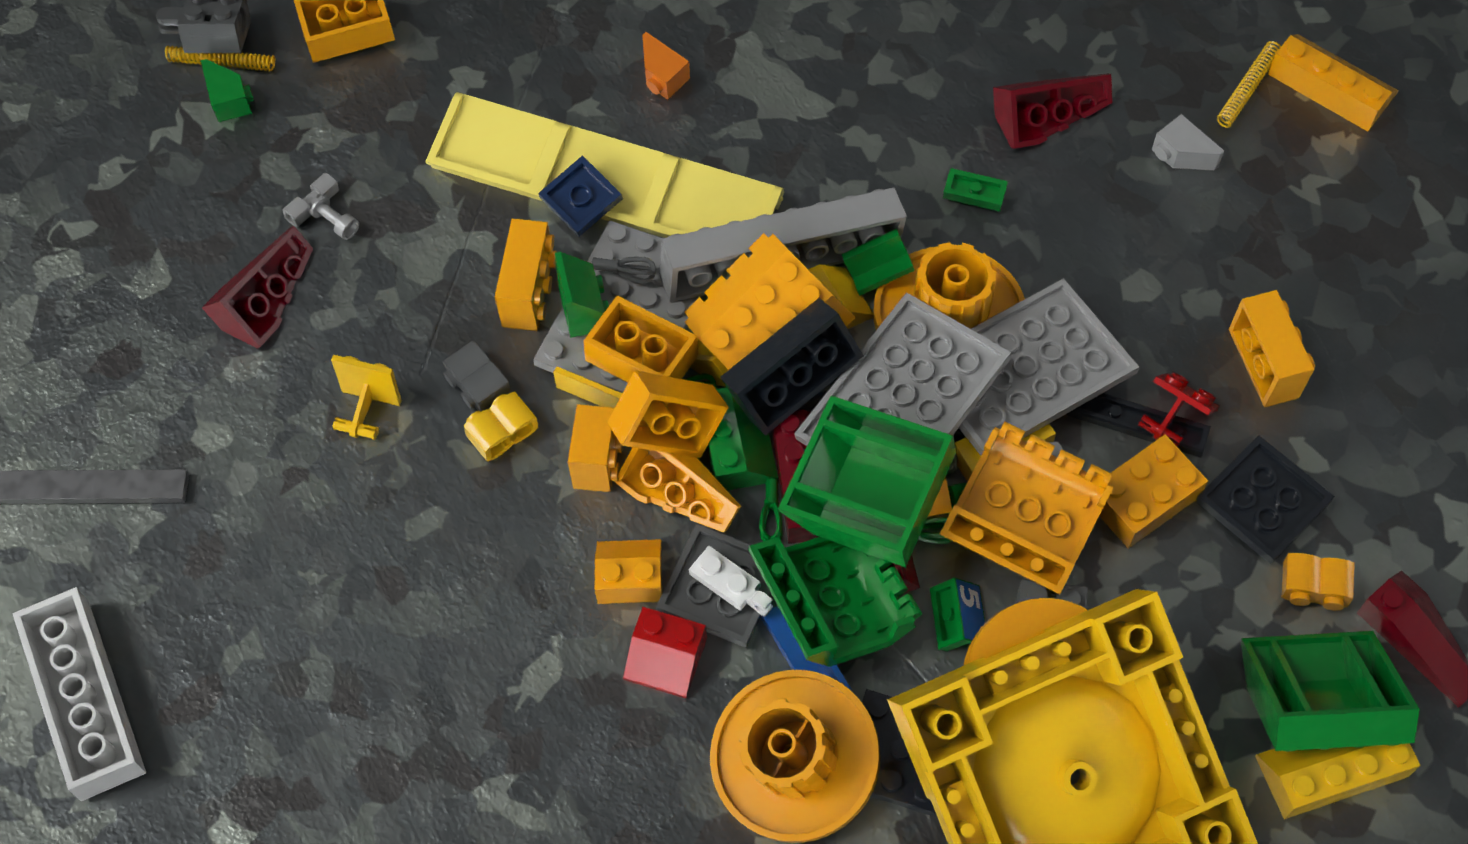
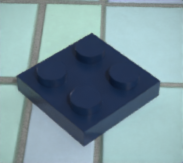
[538,155,623,237]

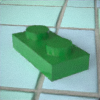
[943,168,1008,212]

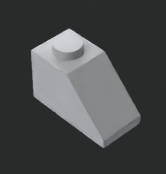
[1152,114,1224,171]

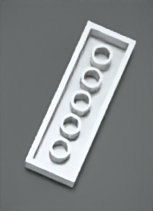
[12,587,146,801]

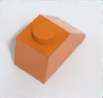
[642,32,690,100]

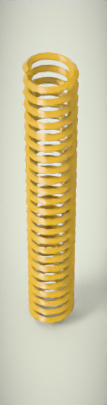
[1217,41,1281,128]
[165,45,276,72]

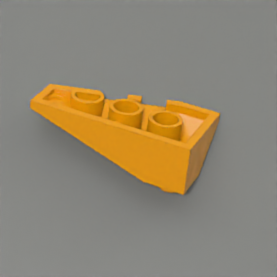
[614,447,741,533]

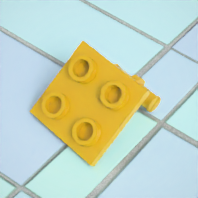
[331,354,402,440]

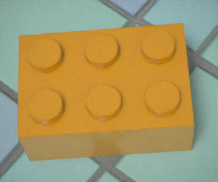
[294,0,395,63]
[495,218,557,331]
[1229,290,1315,408]
[583,295,698,382]
[607,370,729,458]
[1099,434,1208,549]

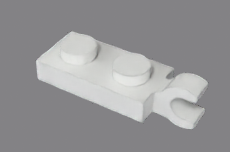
[688,546,773,617]

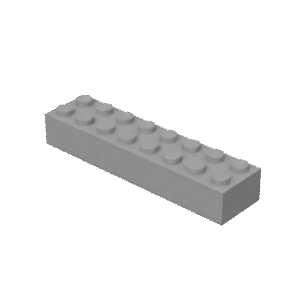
[659,188,907,303]

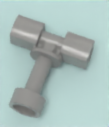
[282,173,359,240]

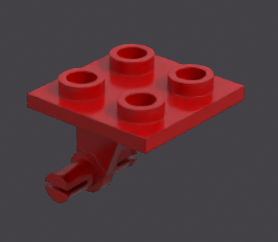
[1138,372,1220,447]

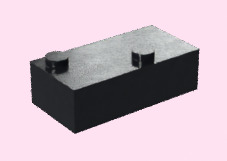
[720,298,864,435]

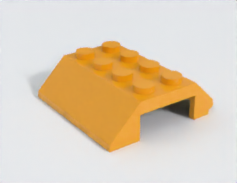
[685,233,856,370]
[939,421,1114,595]

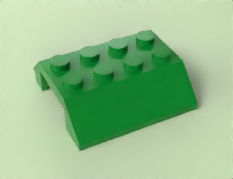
[748,537,922,667]

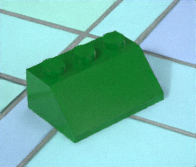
[707,387,779,490]

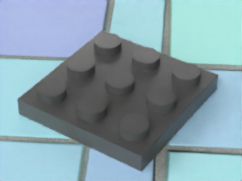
[656,523,771,648]

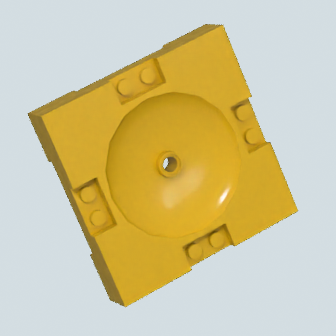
[887,589,1258,844]

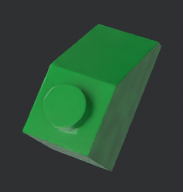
[201,59,254,122]

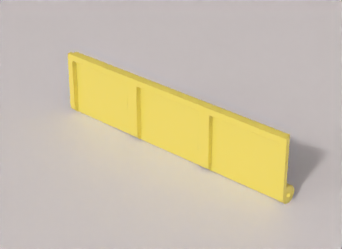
[425,92,784,238]

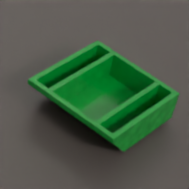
[778,395,956,568]
[1241,631,1420,752]

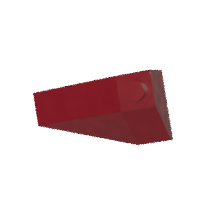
[993,73,1113,149]
[202,226,313,348]
[1357,571,1468,708]

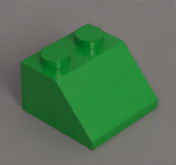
[555,252,609,338]

